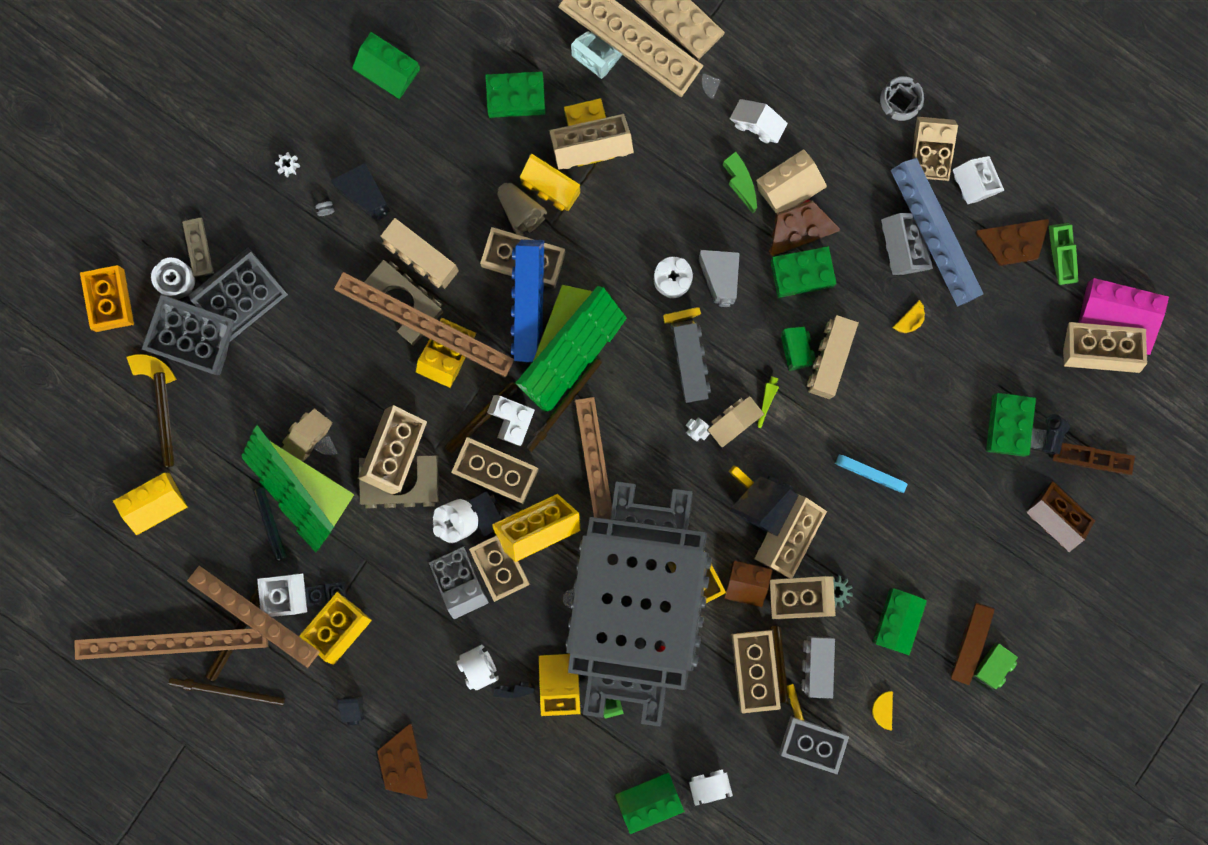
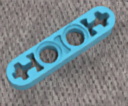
[835,454,908,493]

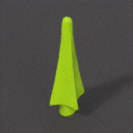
[757,376,779,428]

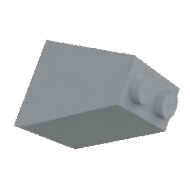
[698,250,739,307]

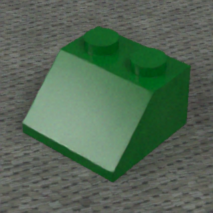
[780,327,815,371]

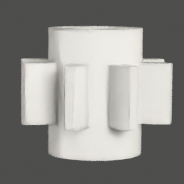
[275,152,300,177]
[686,418,710,441]

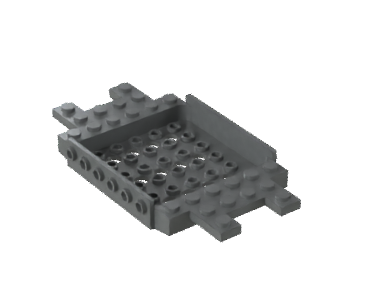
[566,482,712,727]

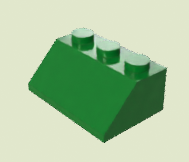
[352,32,420,100]
[872,588,927,655]
[615,772,685,834]

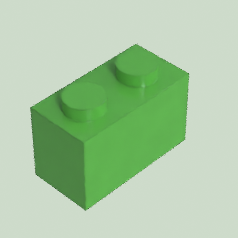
[973,643,1018,689]

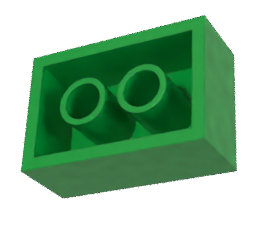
[486,72,545,118]
[770,246,836,298]
[986,393,1036,457]

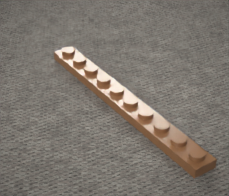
[334,272,514,377]
[575,397,618,565]
[75,629,268,660]

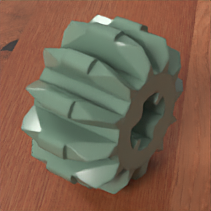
[830,576,853,608]

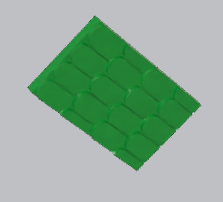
[515,285,627,412]
[242,425,354,553]

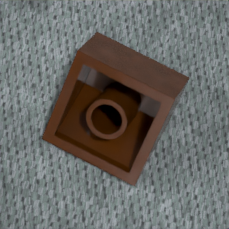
[724,561,772,607]

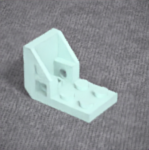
[571,31,622,79]

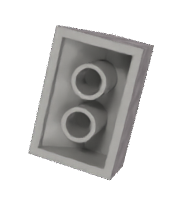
[881,213,933,275]

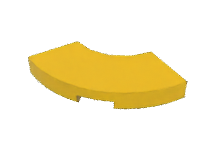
[127,355,177,384]

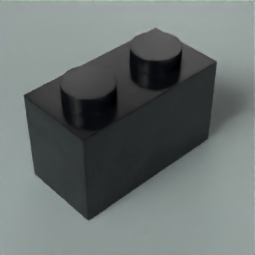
[468,491,506,537]

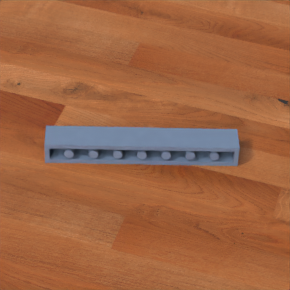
[891,158,984,307]

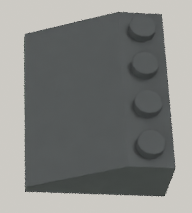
[189,247,288,341]
[142,295,234,375]

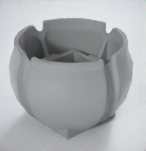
[880,77,924,121]

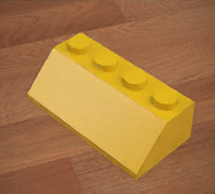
[492,494,580,562]

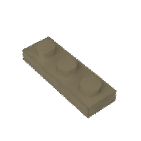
[182,218,214,278]

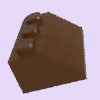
[1027,481,1095,552]

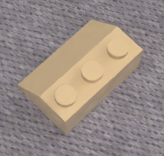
[757,149,827,213]

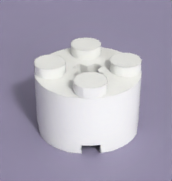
[654,257,693,298]
[151,258,195,299]
[433,499,478,543]
[457,645,499,690]
[689,770,733,806]

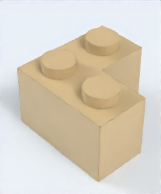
[708,396,764,447]
[282,409,333,462]

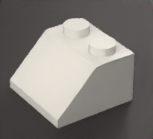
[953,156,1004,204]
[257,574,307,617]

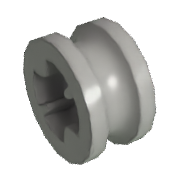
[315,201,334,216]

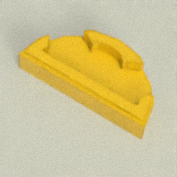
[892,300,925,333]
[663,307,701,323]
[729,466,754,489]
[872,691,893,730]

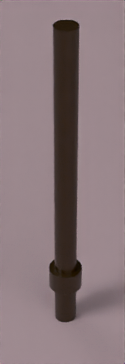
[526,358,602,452]
[168,678,285,706]

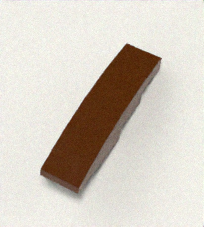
[1053,443,1135,475]
[950,603,995,685]

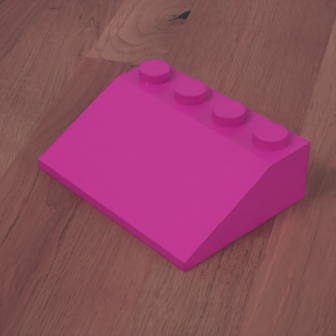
[1078,278,1169,355]

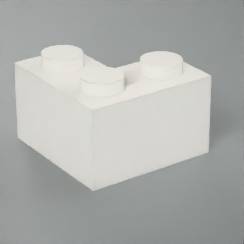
[730,99,788,143]
[487,395,535,446]

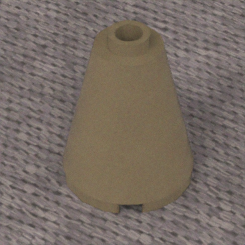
[497,183,547,236]

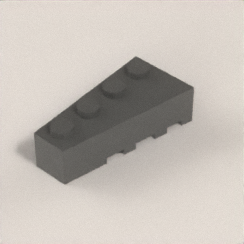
[670,319,711,403]

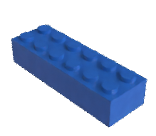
[511,239,544,362]

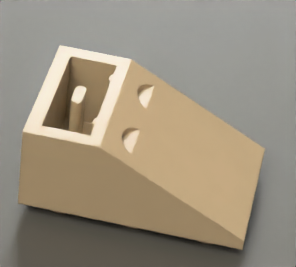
[913,117,958,181]

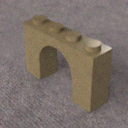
[364,260,443,346]
[359,456,439,509]

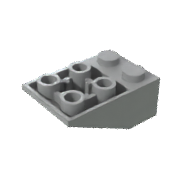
[429,547,489,619]

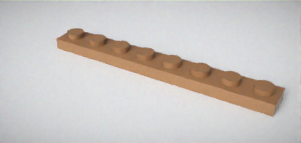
[187,566,320,668]

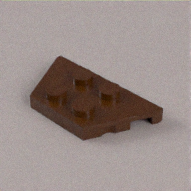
[769,200,840,256]
[975,219,1049,266]
[377,724,428,799]

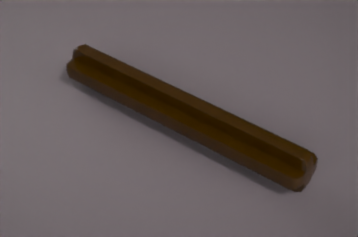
[770,625,788,703]

